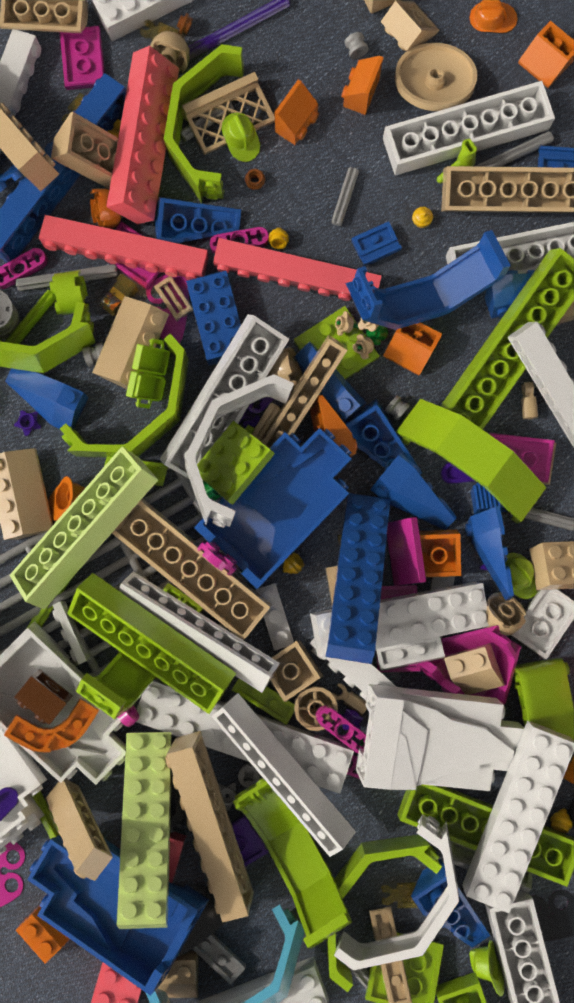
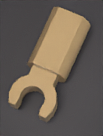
[521,382,538,420]
[332,683,367,715]

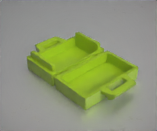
[126,338,171,409]

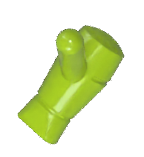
[437,139,477,183]

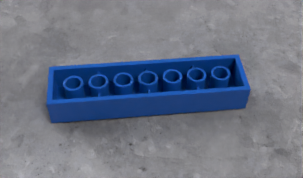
[325,493,390,664]

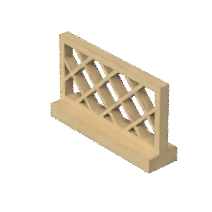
[182,72,275,155]

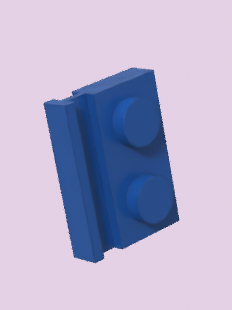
[538,146,574,168]
[351,221,402,266]

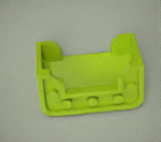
[513,658,574,741]

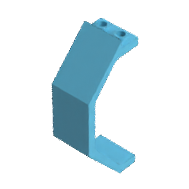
[145,904,305,1003]

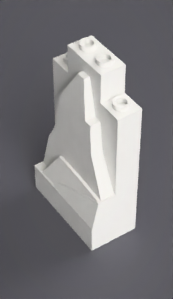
[0,621,126,785]
[356,684,524,791]

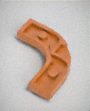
[4,698,99,752]

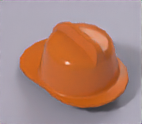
[469,0,517,33]
[48,476,85,521]

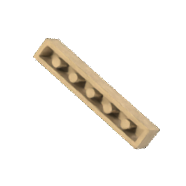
[261,335,347,448]
[46,779,113,881]

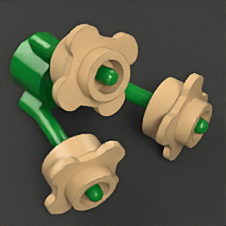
[335,311,388,359]

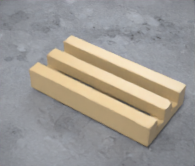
[154,276,194,322]

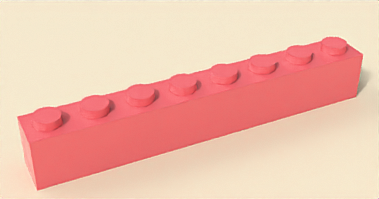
[39,215,209,280]
[213,238,381,301]

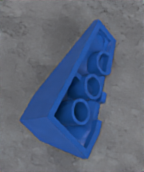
[155,198,241,243]
[485,270,535,319]
[295,342,367,423]
[5,368,89,429]
[345,399,422,474]
[370,453,457,530]
[465,506,514,601]
[411,859,490,948]

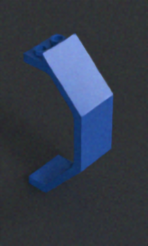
[345,230,511,330]

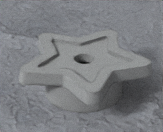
[218,783,237,811]

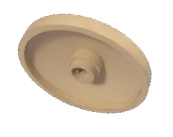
[395,43,477,111]

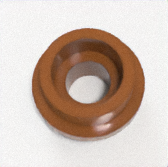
[177,13,193,34]
[245,169,265,190]

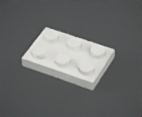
[511,589,574,659]

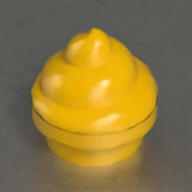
[412,207,433,228]
[268,227,289,249]
[283,553,304,574]
[550,808,573,833]

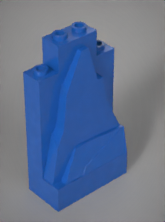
[194,428,352,589]
[27,835,209,996]

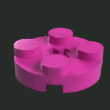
[197,541,237,576]

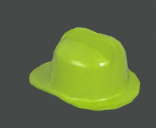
[221,112,260,162]
[505,553,539,599]
[469,940,505,996]

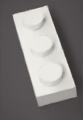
[255,583,294,651]
[52,601,91,664]
[376,636,445,671]

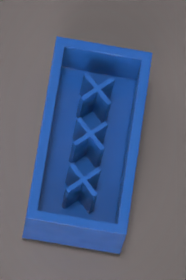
[186,271,241,366]

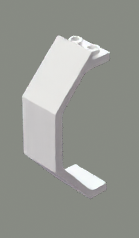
[185,374,294,528]
[334,814,459,970]

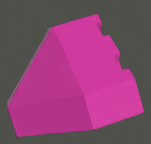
[417,625,521,704]

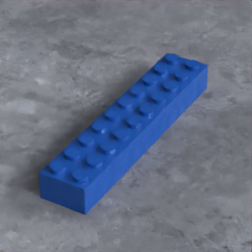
[0,73,126,263]

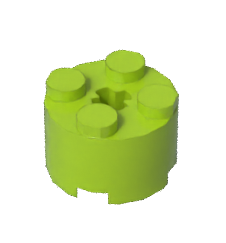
[49,270,89,315]

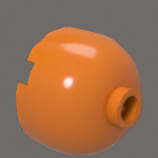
[90,188,122,229]

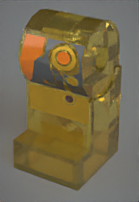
[100,273,139,316]

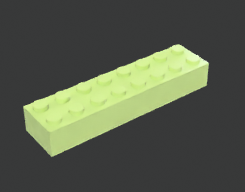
[10,446,158,609]
[117,732,172,929]

